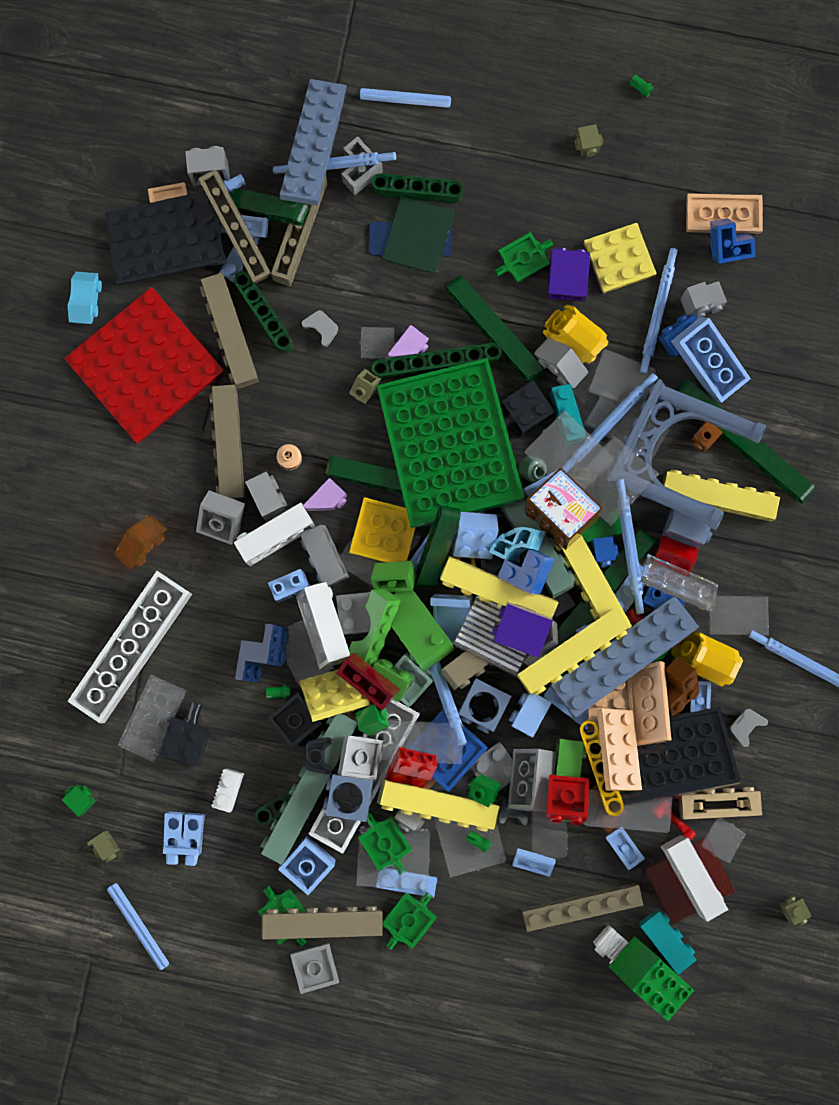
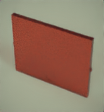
[645,838,735,924]

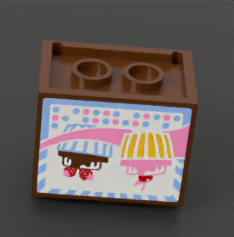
[524,467,603,550]

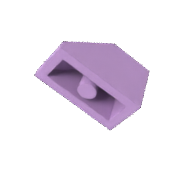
[387,325,429,358]
[303,478,347,511]

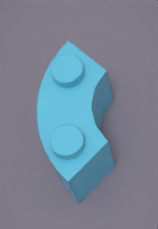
[68,272,102,324]
[489,527,546,561]

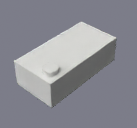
[234,503,315,566]
[296,582,350,670]
[661,835,728,922]

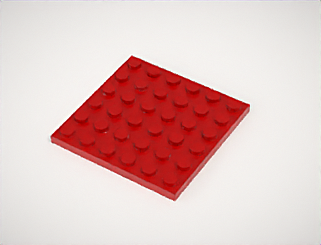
[64,287,224,444]

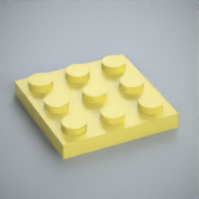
[584,223,656,294]
[300,670,370,722]

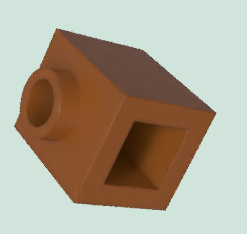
[690,422,723,452]

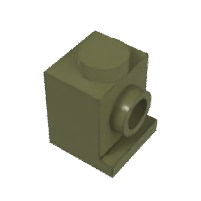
[87,830,120,863]

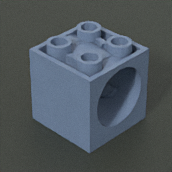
[662,500,718,549]
[458,679,511,733]
[323,773,374,822]

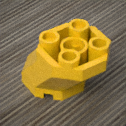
[543,305,608,364]
[671,631,743,686]

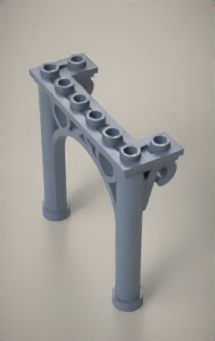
[606,379,766,530]

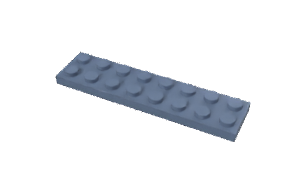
[280,79,347,206]
[550,596,699,719]

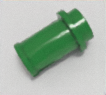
[629,74,654,97]
[266,684,291,700]
[465,830,491,853]

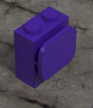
[547,248,590,302]
[491,602,553,658]

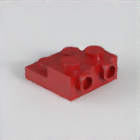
[385,747,437,788]
[546,774,589,825]

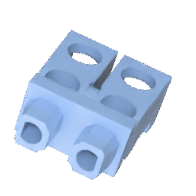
[268,569,310,603]
[163,811,206,866]

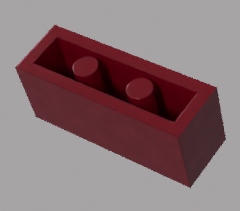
[336,653,400,710]

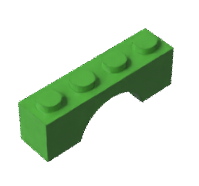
[349,589,401,667]

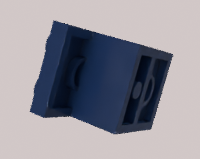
[235,624,289,683]

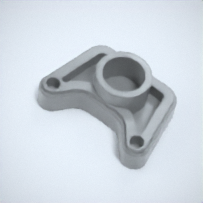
[302,310,338,347]
[730,709,768,747]

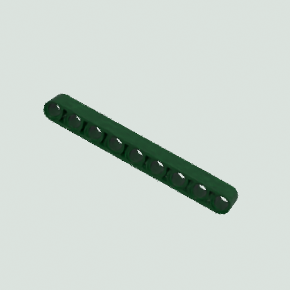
[676,379,815,504]
[324,456,490,513]
[543,528,656,657]

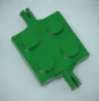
[495,232,553,284]
[358,813,412,875]
[257,886,307,947]
[382,891,437,950]

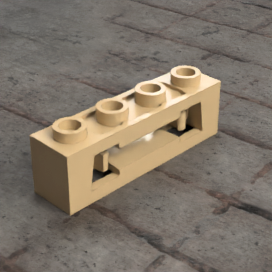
[679,787,762,819]

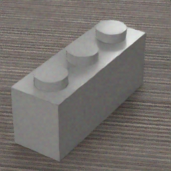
[300,525,349,587]

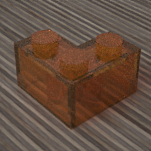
[114,514,167,570]

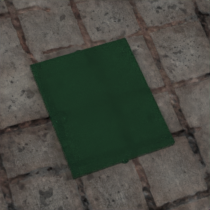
[383,196,455,274]

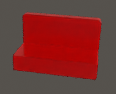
[653,536,698,576]

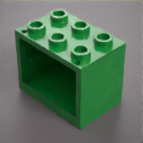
[608,936,694,1021]

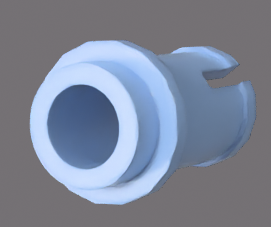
[223,174,246,194]

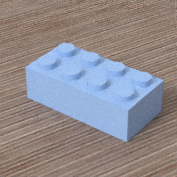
[671,317,751,403]

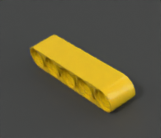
[580,720,624,816]

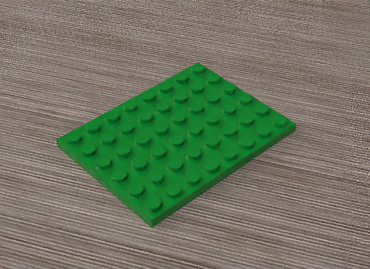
[377,358,525,528]

